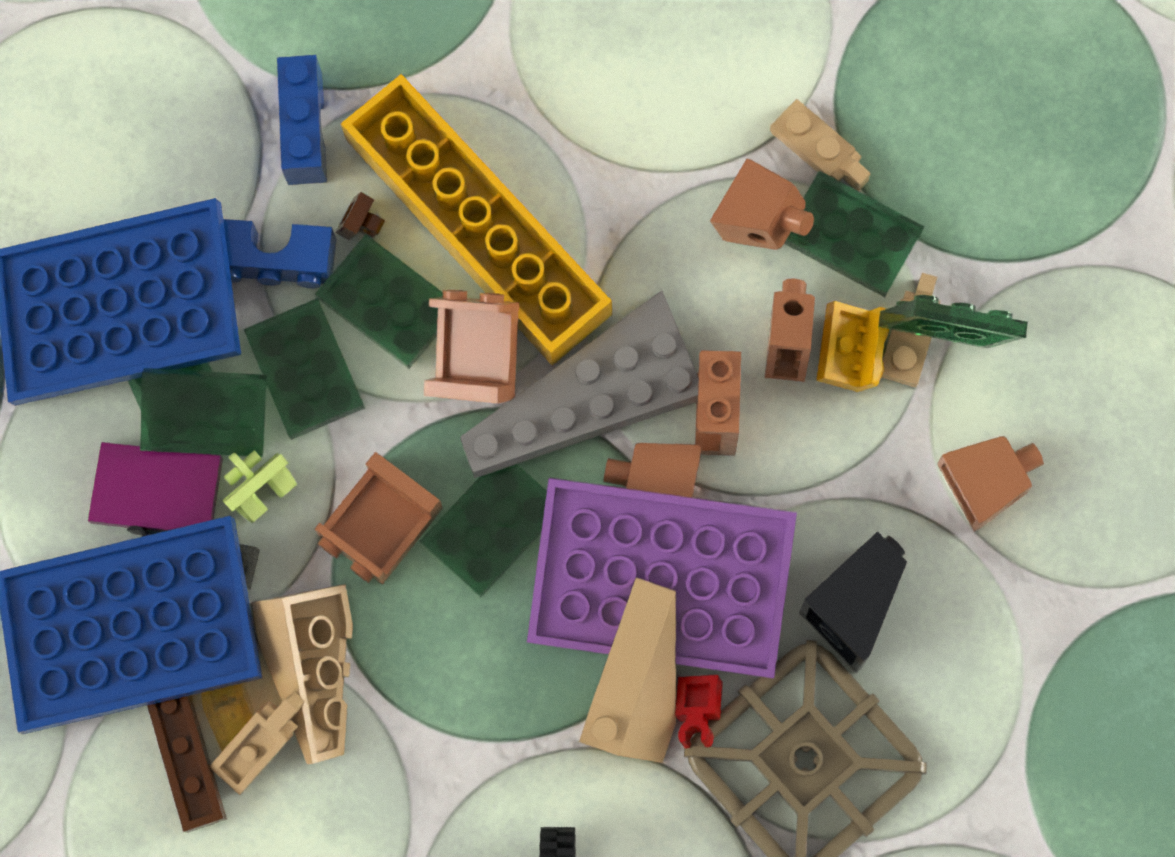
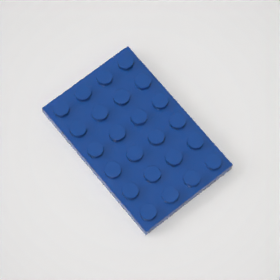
[0,198,241,406]
[0,516,263,734]

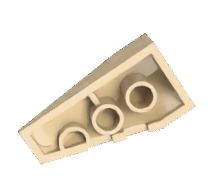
[579,577,676,763]
[251,584,353,764]

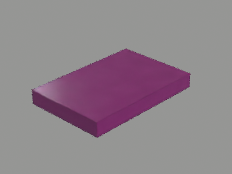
[88,442,223,532]

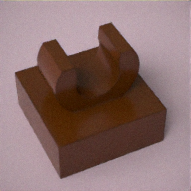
[335,192,385,240]

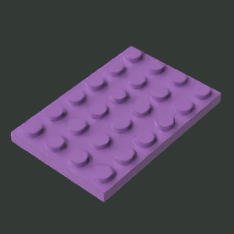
[527,477,797,678]

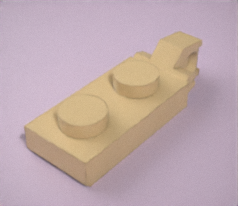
[770,99,871,192]
[881,273,940,388]
[209,691,306,795]

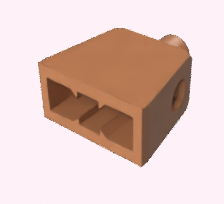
[710,159,814,250]
[765,278,815,382]
[937,436,1044,532]
[603,443,702,497]

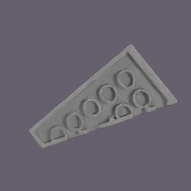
[460,291,699,479]

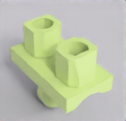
[222,450,297,523]

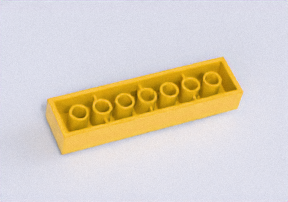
[341,74,612,366]

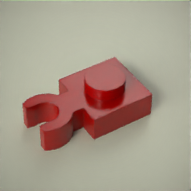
[675,675,723,749]

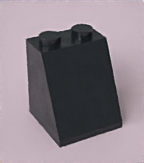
[799,531,907,673]

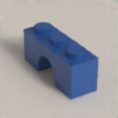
[277,55,327,185]
[223,219,337,289]

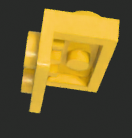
[816,301,889,392]

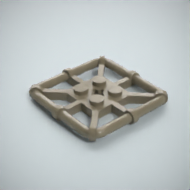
[684,640,927,857]

